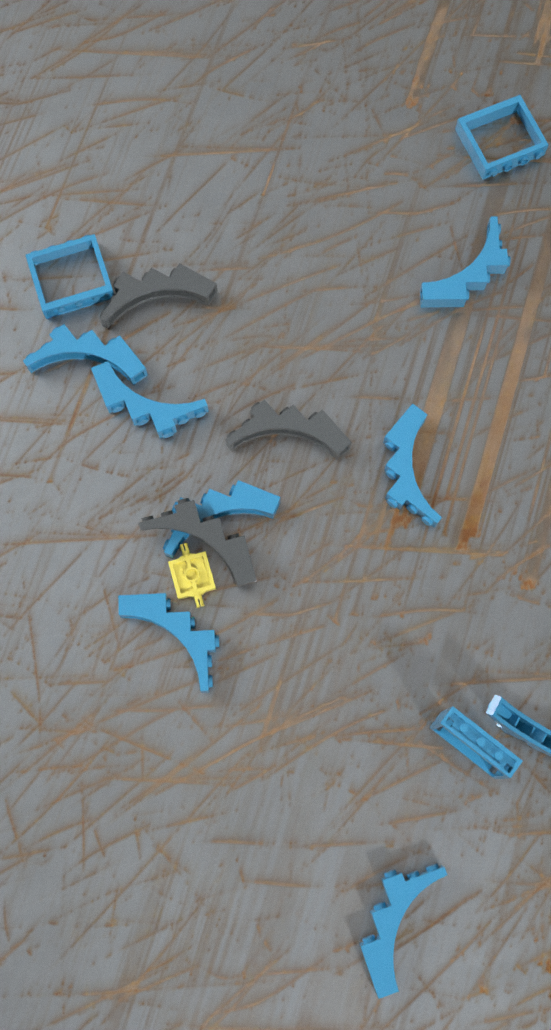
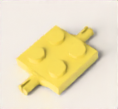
[168,543,216,608]

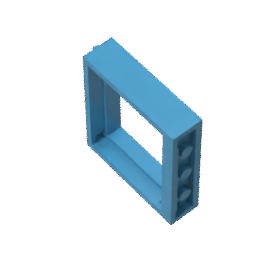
[455,95,549,180]
[25,234,114,319]
[429,706,523,779]

